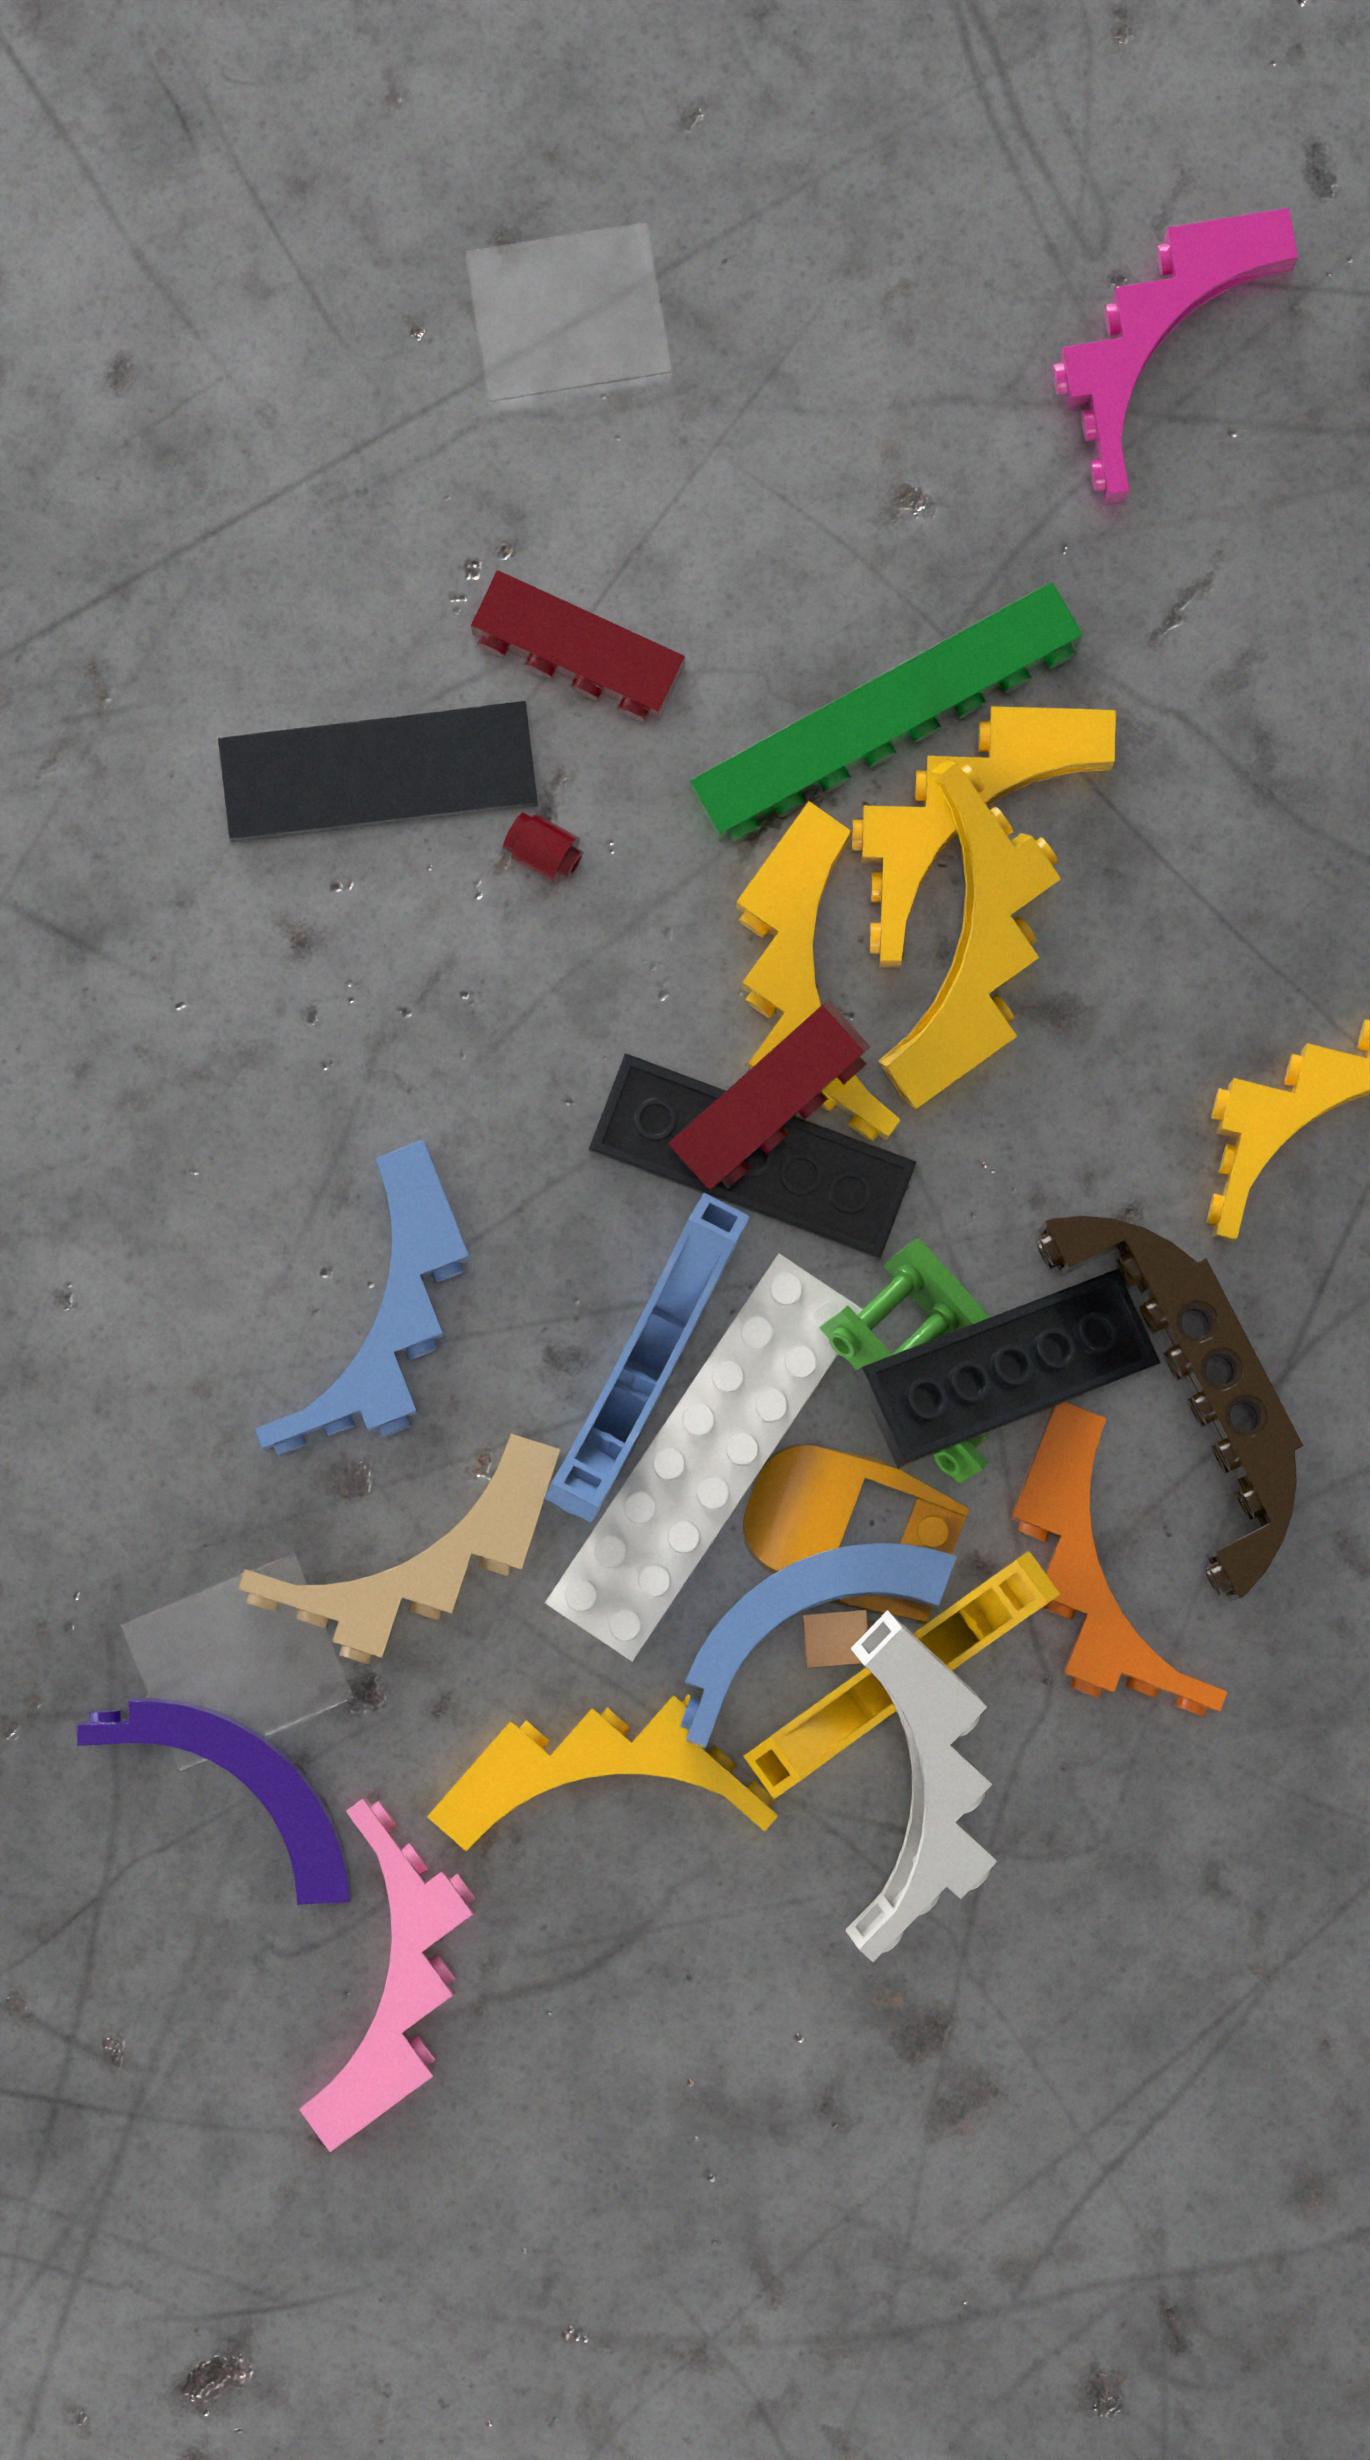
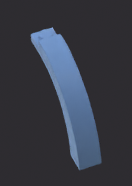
[680,1543,957,1748]

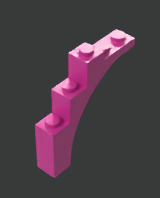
[1053,208,1298,505]

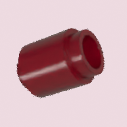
[503,812,584,883]

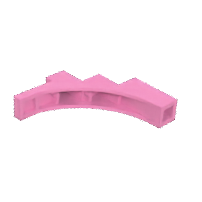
[299,1798,476,2152]

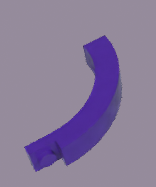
[76,1698,352,1905]

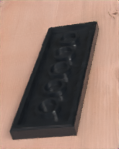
[218,701,538,842]
[588,1053,917,1260]
[854,1269,1161,1469]

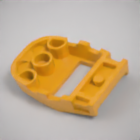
[743,1443,969,1625]

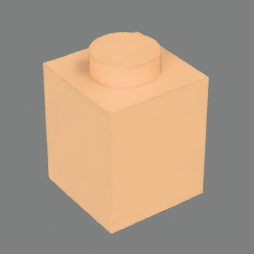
[802,1610,877,1668]

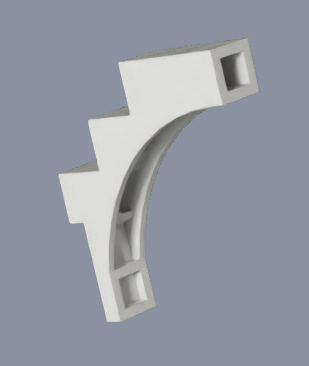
[845,1610,997,1962]

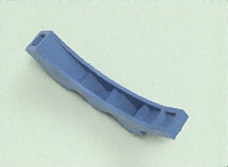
[255,1139,471,1456]
[544,1193,750,1522]

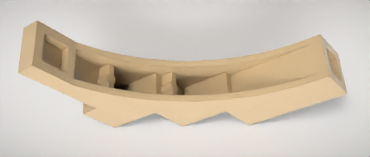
[238,1433,561,1664]

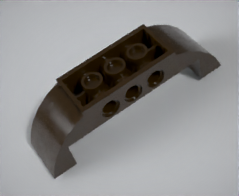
[1035,1216,1304,1601]

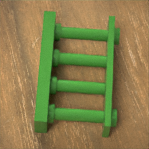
[819,1237,1022,1484]

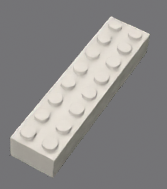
[545,1253,863,1662]

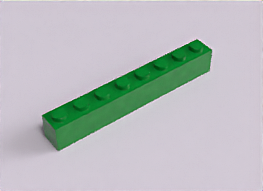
[690,581,1083,842]

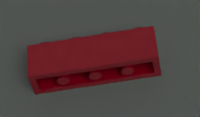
[471,570,685,722]
[668,1000,871,1190]

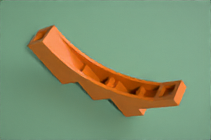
[1010,1402,1227,1717]

